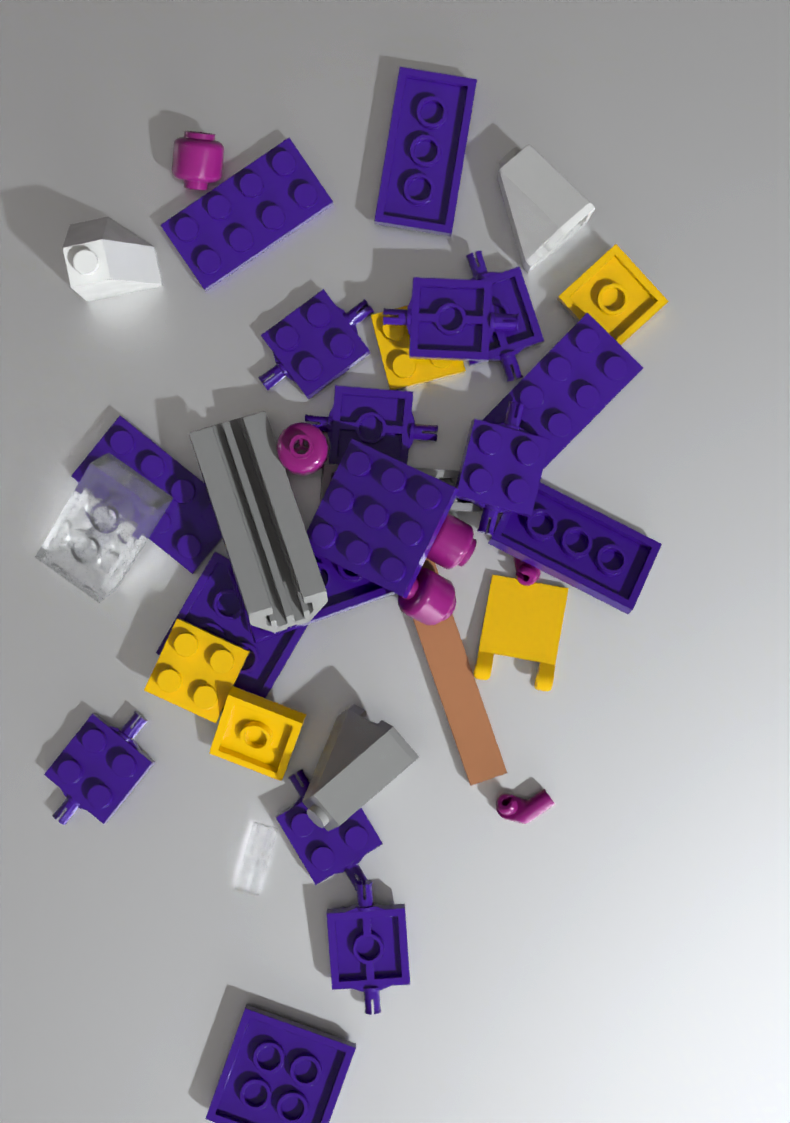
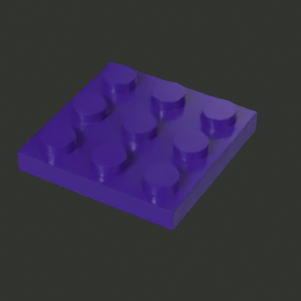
[306,439,459,598]
[156,551,308,699]
[205,1004,356,1123]

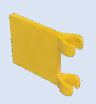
[473,574,569,692]

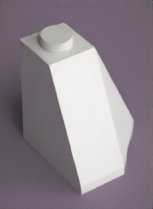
[497,144,595,273]
[62,217,163,302]

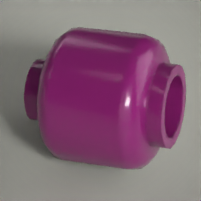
[172,131,224,190]
[276,422,329,476]
[427,513,477,570]
[398,568,456,625]

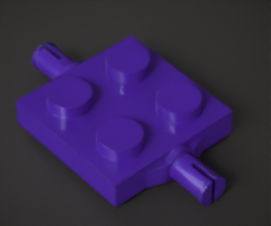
[466,251,544,382]
[383,277,519,362]
[258,289,374,400]
[305,385,438,465]
[455,401,550,536]
[44,711,155,825]
[275,769,383,891]
[326,880,410,1015]

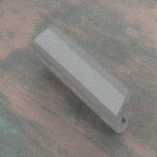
[188,411,328,633]

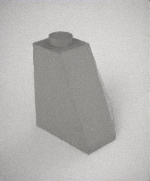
[302,704,419,831]

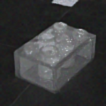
[35,453,173,603]

